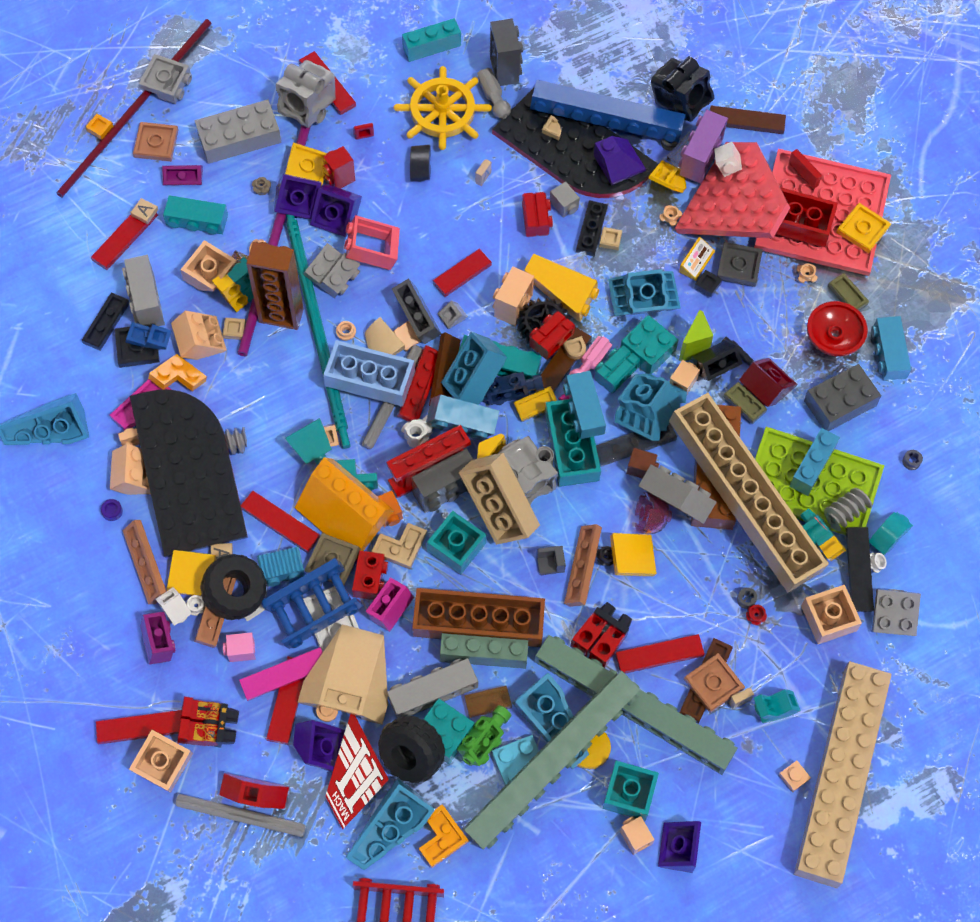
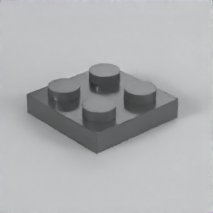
[717,242,763,287]

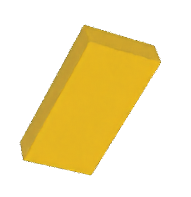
[514,386,557,422]

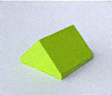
[679,310,713,361]

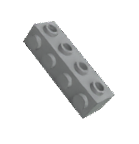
[387,658,478,719]

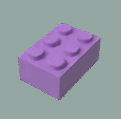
[679,109,728,184]

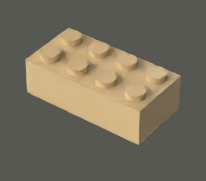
[459,452,540,545]

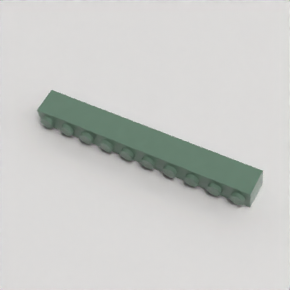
[535,635,738,775]
[463,671,640,850]

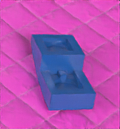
[126,322,172,349]

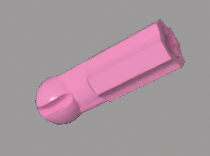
[569,336,612,375]

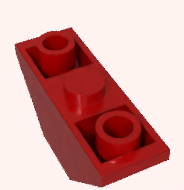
[219,773,290,809]

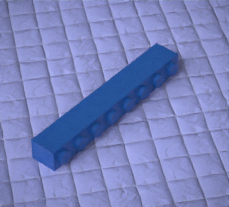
[530,80,685,143]

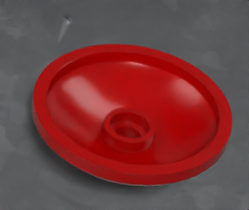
[807,301,868,356]

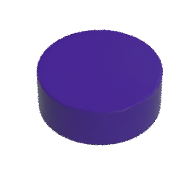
[101,499,123,521]

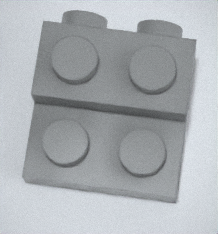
[139,54,192,104]
[303,243,361,298]

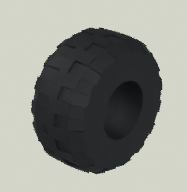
[200,554,267,620]
[378,716,445,783]

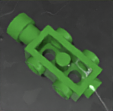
[457,705,512,766]

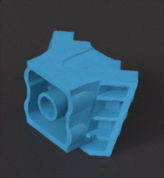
[608,269,681,316]
[614,373,687,441]

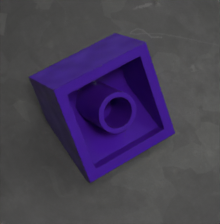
[310,184,362,237]

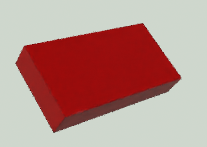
[789,149,822,189]

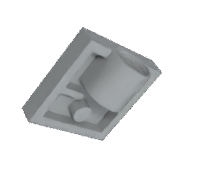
[872,589,921,636]

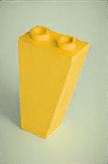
[524,254,599,322]

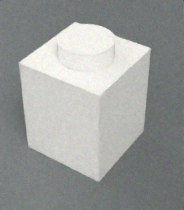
[714,141,742,177]
[156,587,192,626]

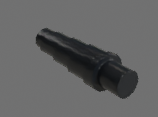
[721,336,754,366]

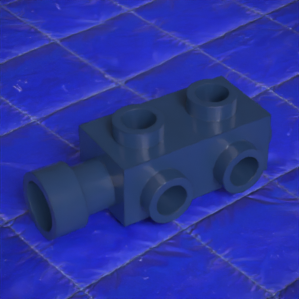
[484,372,544,405]

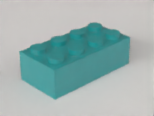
[545,399,601,487]

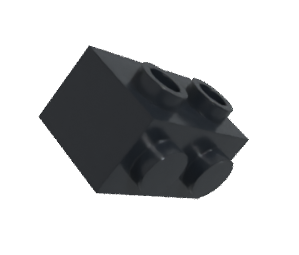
[692,340,743,381]

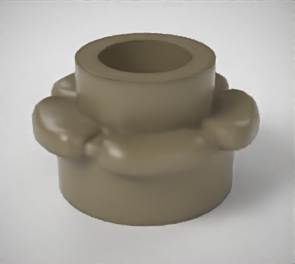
[252,177,271,195]

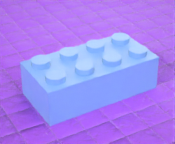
[323,340,415,406]

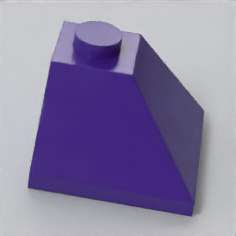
[594,136,646,185]
[293,720,345,772]

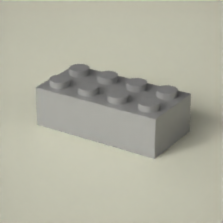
[194,100,281,164]

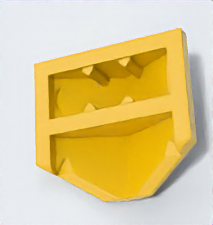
[648,160,686,193]
[477,434,507,459]

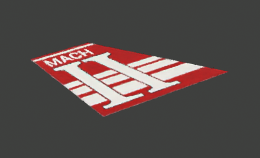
[326,714,389,829]

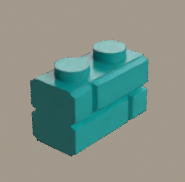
[595,345,641,394]

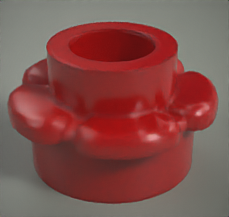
[746,604,767,625]

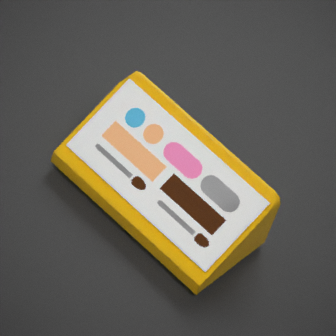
[679,237,715,281]

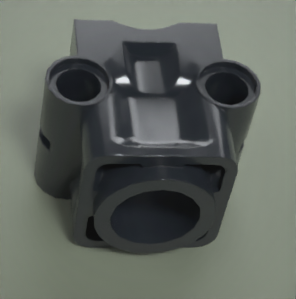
[651,56,715,122]

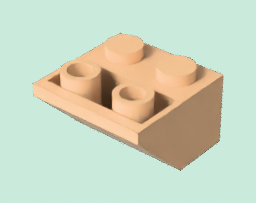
[171,310,227,360]
[110,444,151,495]

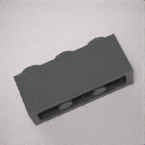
[392,278,442,344]

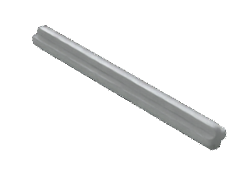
[362,345,423,449]
[176,794,306,837]

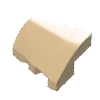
[365,317,405,355]

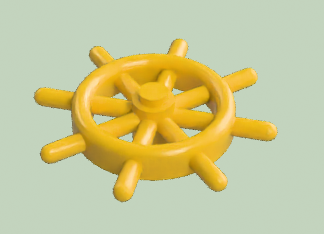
[393,66,492,150]

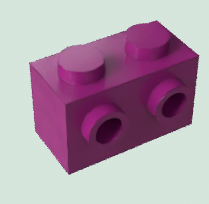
[140,612,175,665]

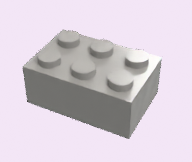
[122,254,165,326]
[639,465,716,524]

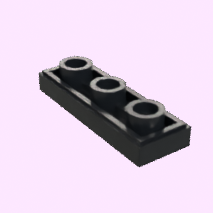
[576,200,608,257]

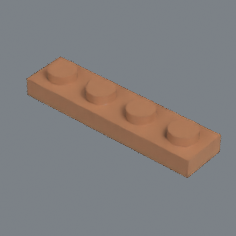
[122,520,166,604]
[564,524,602,607]
[194,577,236,648]

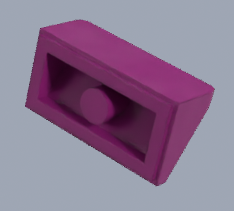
[162,165,203,185]

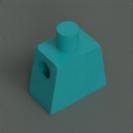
[285,418,332,466]

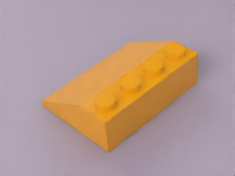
[294,457,394,560]

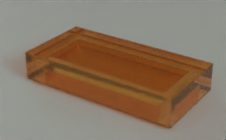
[464,685,512,718]

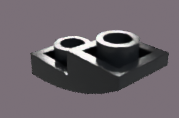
[410,145,431,181]

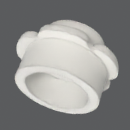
[870,552,887,573]
[186,595,205,616]

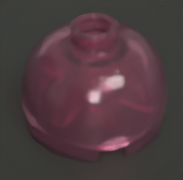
[635,492,672,534]

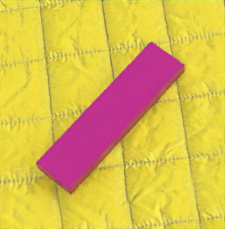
[239,647,323,701]

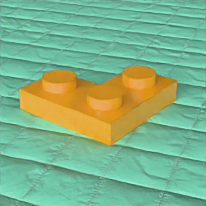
[148,354,207,391]
[419,804,469,868]

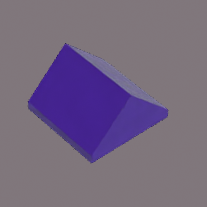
[274,174,321,219]
[658,821,701,873]

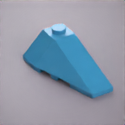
[0,393,89,445]
[512,673,589,769]
[346,778,435,870]

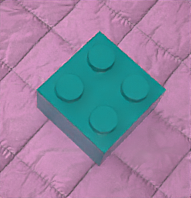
[620,315,679,374]
[427,511,486,575]
[424,698,475,765]
[602,760,659,821]

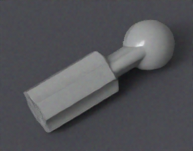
[477,68,511,119]

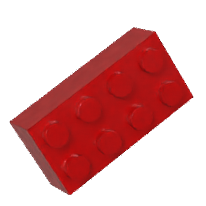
[776,187,838,247]

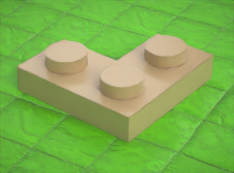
[372,523,427,570]

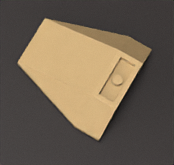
[298,624,388,725]

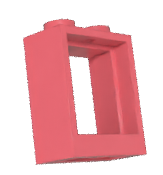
[344,215,400,270]

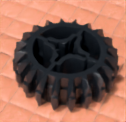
[517,297,571,344]

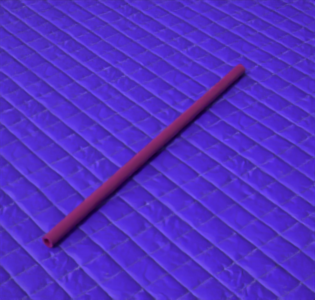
[238,124,311,357]

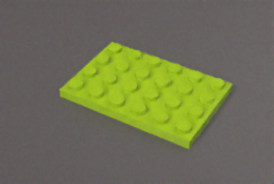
[755,427,885,536]

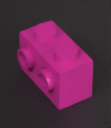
[366,577,414,632]

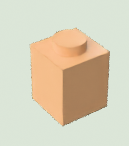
[669,360,700,394]
[620,816,654,855]

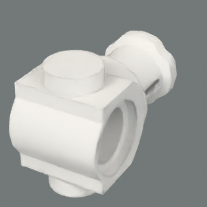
[401,410,433,448]

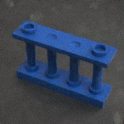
[262,558,363,649]

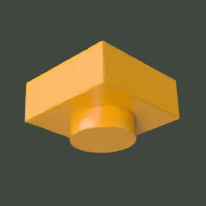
[85,114,113,140]

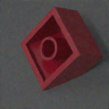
[739,358,798,407]

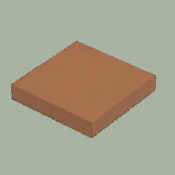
[133,122,179,162]
[684,653,745,713]

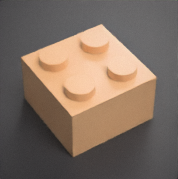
[493,266,534,326]
[801,585,862,644]
[129,730,193,793]

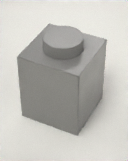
[550,182,580,217]

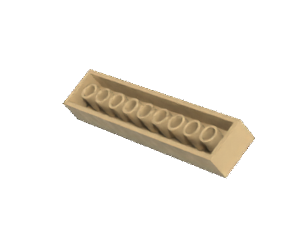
[669,393,829,593]
[794,661,892,888]

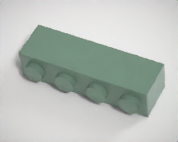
[440,633,528,669]

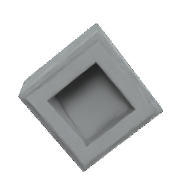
[437,300,468,329]

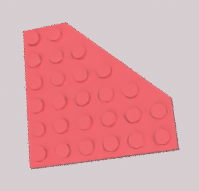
[675,142,790,238]

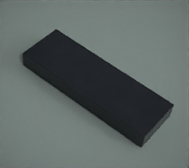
[82,292,129,351]

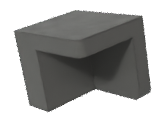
[537,545,566,575]

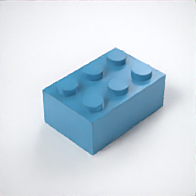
[441,331,507,405]
[426,395,500,440]

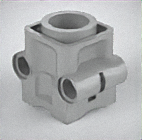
[276,60,336,128]
[497,436,558,505]

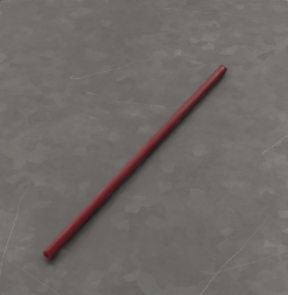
[56,19,212,198]

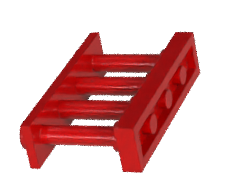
[386,425,471,498]
[353,878,444,922]

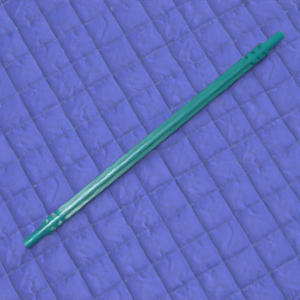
[286,214,351,449]

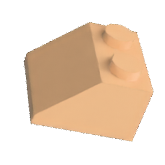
[181,240,237,292]

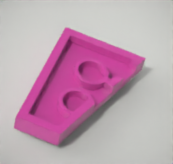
[110,379,172,430]

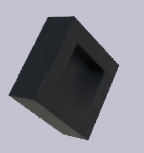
[694,270,722,297]

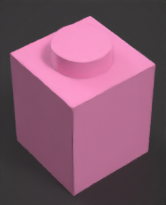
[223,632,256,662]

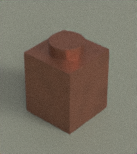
[626,448,660,479]

